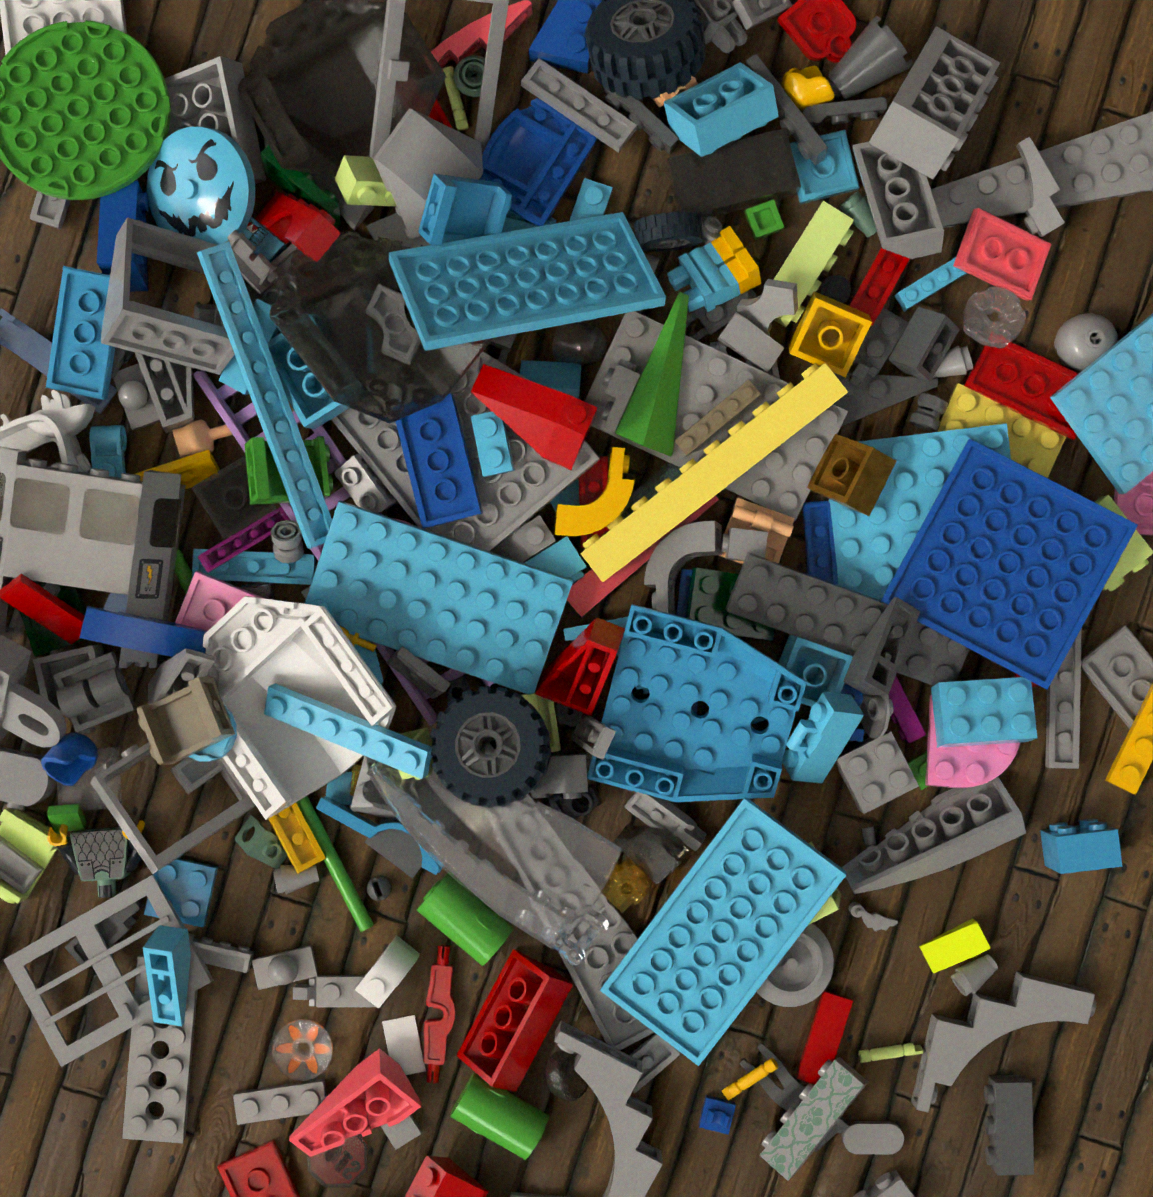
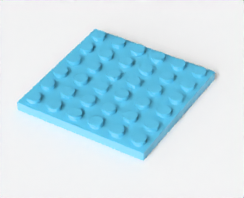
[829,423,1011,600]

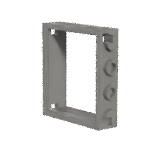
[90,738,256,874]

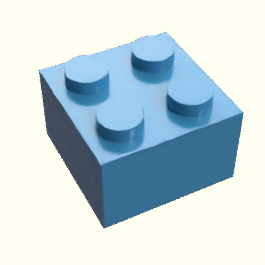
[1040,819,1123,874]

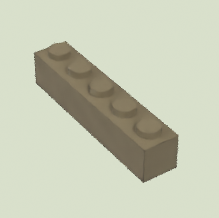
[675,379,761,456]

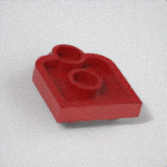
[777,0,856,63]

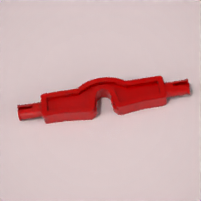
[423,944,456,1084]

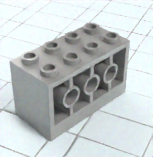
[869,26,1000,179]

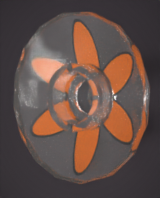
[272,1019,333,1081]

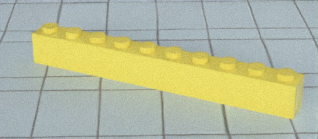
[580,363,848,582]

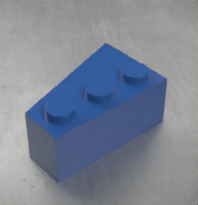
[97,180,149,292]

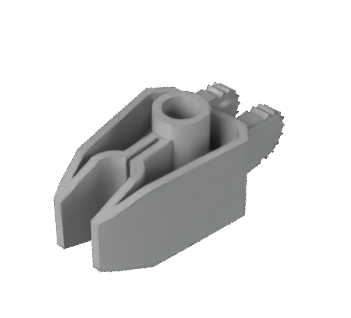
[694,0,748,53]

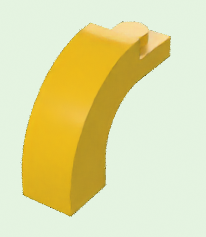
[554,447,634,536]

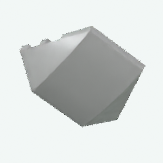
[373,108,483,240]

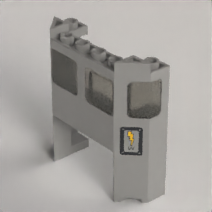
[0,446,186,668]

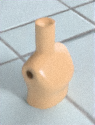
[172,420,232,458]

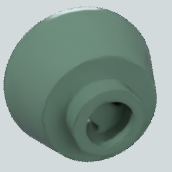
[454,55,485,97]

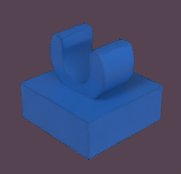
[698,1095,736,1135]

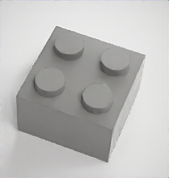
[835,730,919,814]

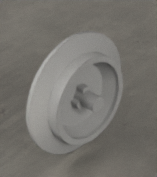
[756,923,834,1007]

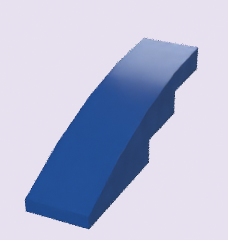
[79,606,207,657]

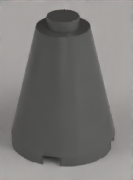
[827,16,913,100]

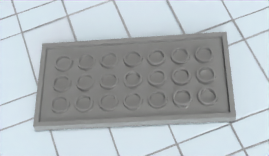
[585,311,848,521]

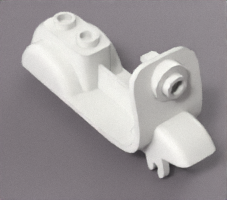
[0,390,95,486]

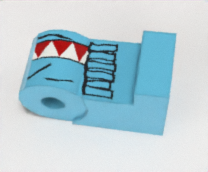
[243,217,287,263]

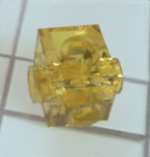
[600,859,648,913]

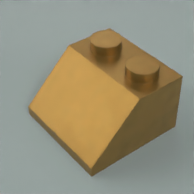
[807,434,896,516]

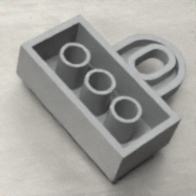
[0,634,67,747]

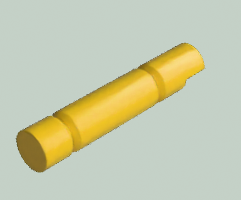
[721,1058,779,1101]

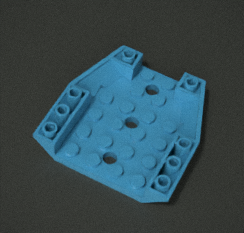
[587,604,807,802]

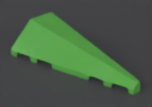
[615,291,689,457]

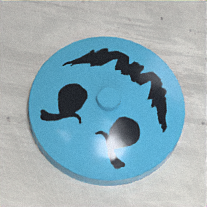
[147,127,255,245]

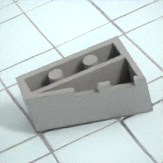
[135,352,195,433]

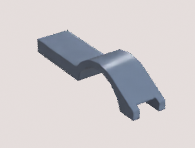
[0,308,118,414]

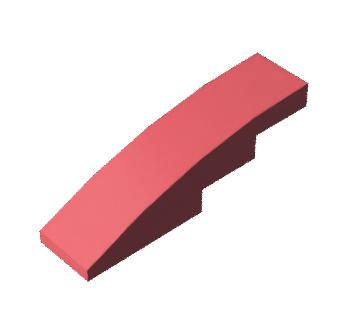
[419,0,533,79]

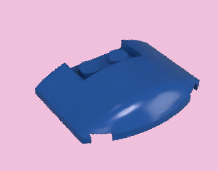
[479,98,598,226]

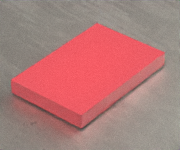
[953,208,1051,301]

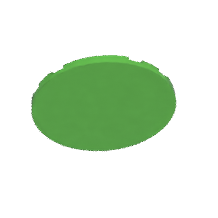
[0,20,171,200]

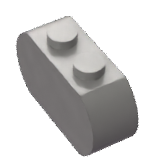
[0,747,56,810]

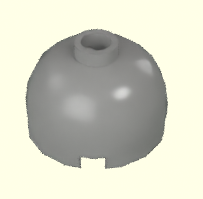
[1054,313,1118,373]

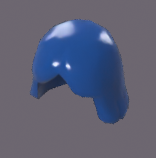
[41,732,99,786]

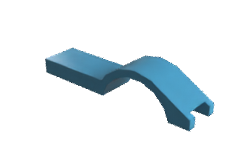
[316,796,443,875]

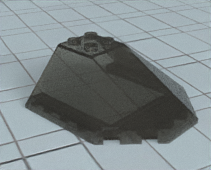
[238,0,446,178]
[269,230,493,424]

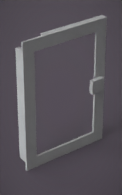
[369,0,509,158]

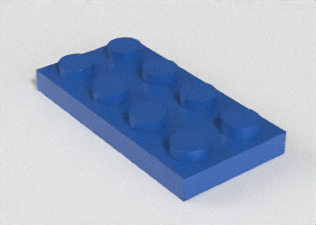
[392,393,483,529]

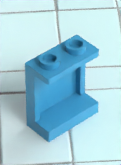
[418,173,512,246]

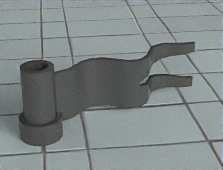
[739,1043,849,1152]

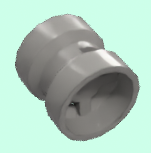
[271,520,304,563]

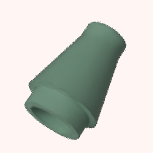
[839,191,877,238]

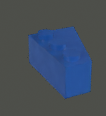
[529,0,604,74]

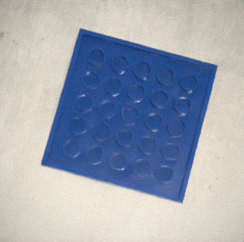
[880,438,1138,690]

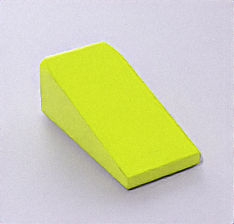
[919,918,991,974]

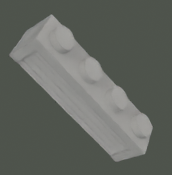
[188,933,254,973]

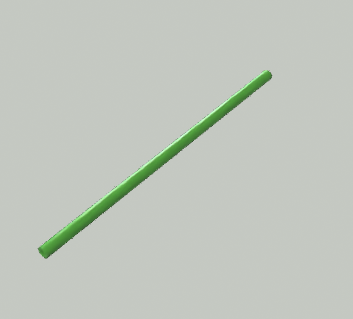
[174,550,374,932]

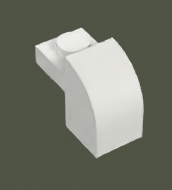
[355,935,420,1009]

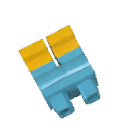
[667,226,761,312]

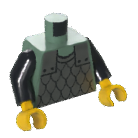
[47,820,145,898]

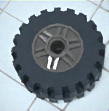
[585,0,706,99]
[430,686,551,808]

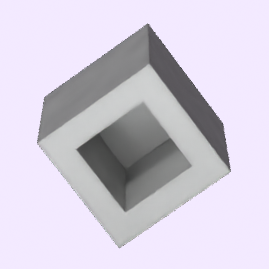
[721,527,768,561]

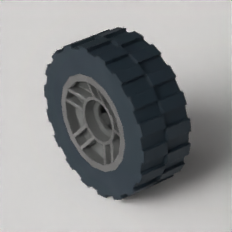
[634,212,703,252]

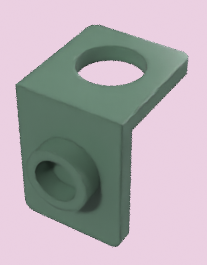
[235,815,287,869]

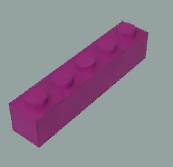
[198,507,290,573]
[888,676,926,743]

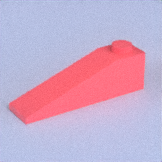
[289,1048,422,1157]

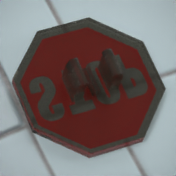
[307,1134,368,1188]

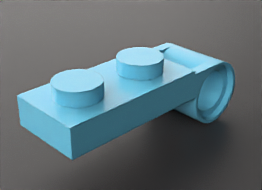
[90,425,130,517]

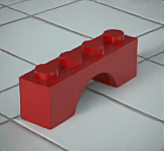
[255,192,341,262]

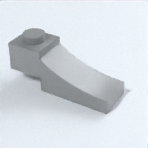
[1016,136,1065,237]

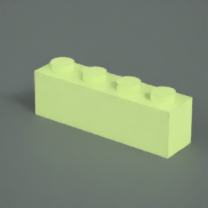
[773,201,854,327]

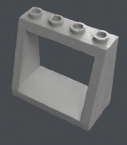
[101,218,244,375]

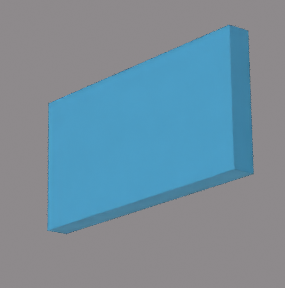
[46,266,116,400]

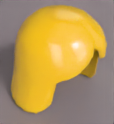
[781,65,835,111]

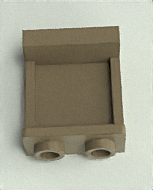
[136,677,235,765]

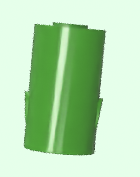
[417,872,514,966]
[450,1072,549,1160]

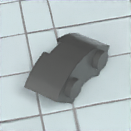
[530,753,588,799]

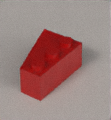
[535,617,625,716]

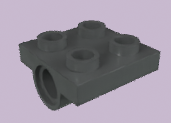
[53,652,136,733]

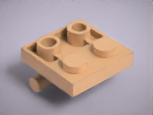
[718,498,795,564]

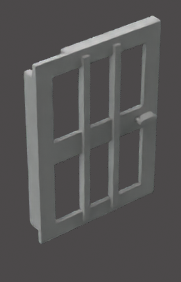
[3,874,214,1067]

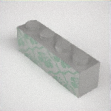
[759,1057,869,1181]

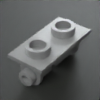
[225,230,280,294]

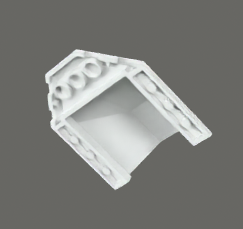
[203,596,397,820]

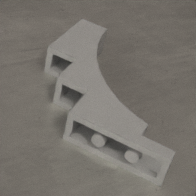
[911,972,1096,1112]
[554,1021,663,1197]

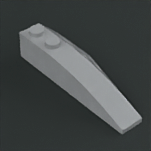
[842,777,1026,894]

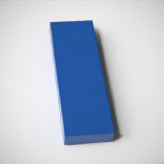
[802,501,838,585]

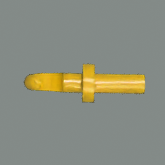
[339,626,377,652]

